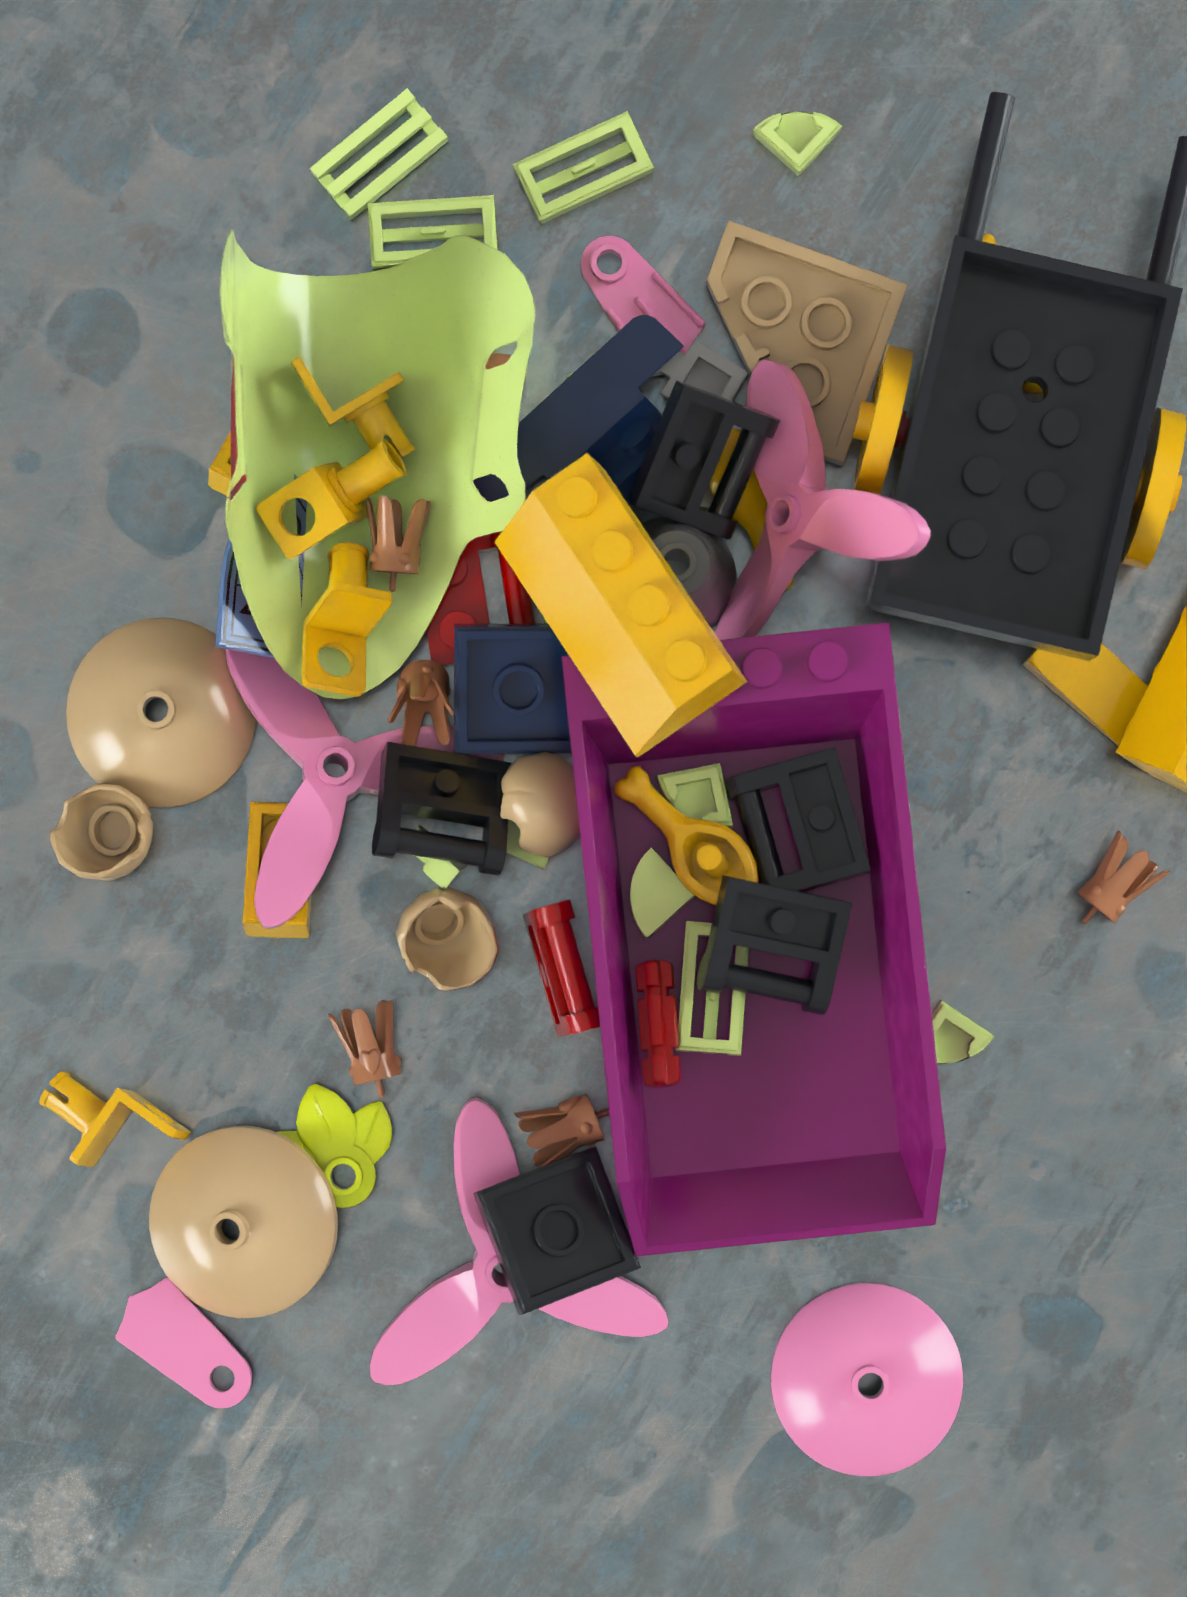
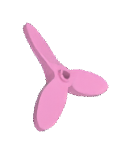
[715,359,930,640]
[225,649,505,929]
[370,1097,669,1385]

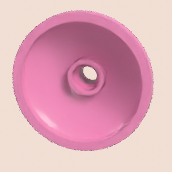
[771,1283,963,1476]

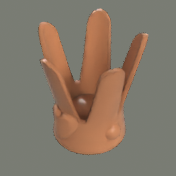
[365,495,431,592]
[387,660,455,746]
[1077,830,1170,924]
[327,1000,402,1098]
[514,1094,609,1167]

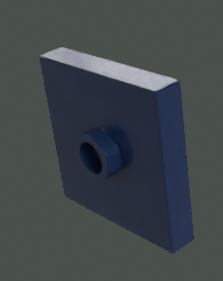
[454,623,572,754]

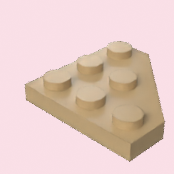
[706,220,908,466]

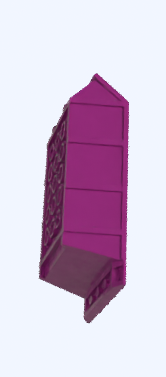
[562,622,946,1256]

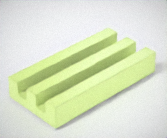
[310,88,448,221]
[513,111,654,225]
[368,195,498,270]
[676,921,749,1056]

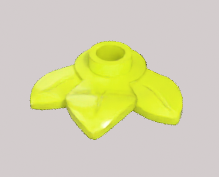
[277,1084,392,1208]

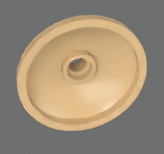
[66,618,257,808]
[149,1126,338,1318]

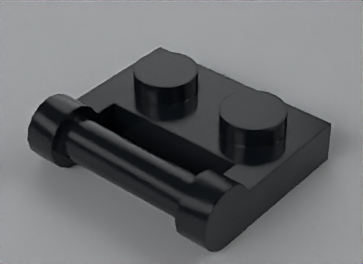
[627,380,780,540]
[372,742,512,876]
[724,747,871,892]
[697,875,852,1015]

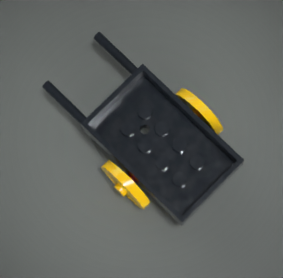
[852,92,1187,661]

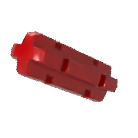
[636,960,681,1088]

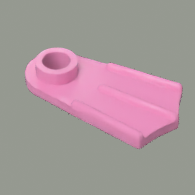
[581,236,705,354]
[115,1278,252,1408]

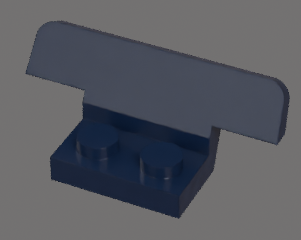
[473,315,684,505]

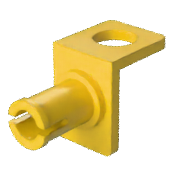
[291,356,416,458]
[257,440,407,559]
[302,542,392,697]
[39,1071,191,1167]

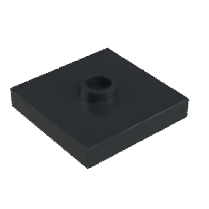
[473,1146,641,1315]

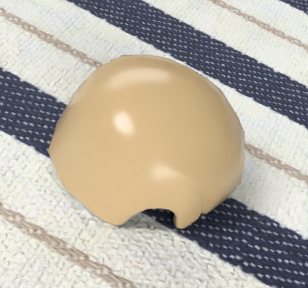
[500,752,580,857]
[50,784,153,881]
[395,887,499,991]

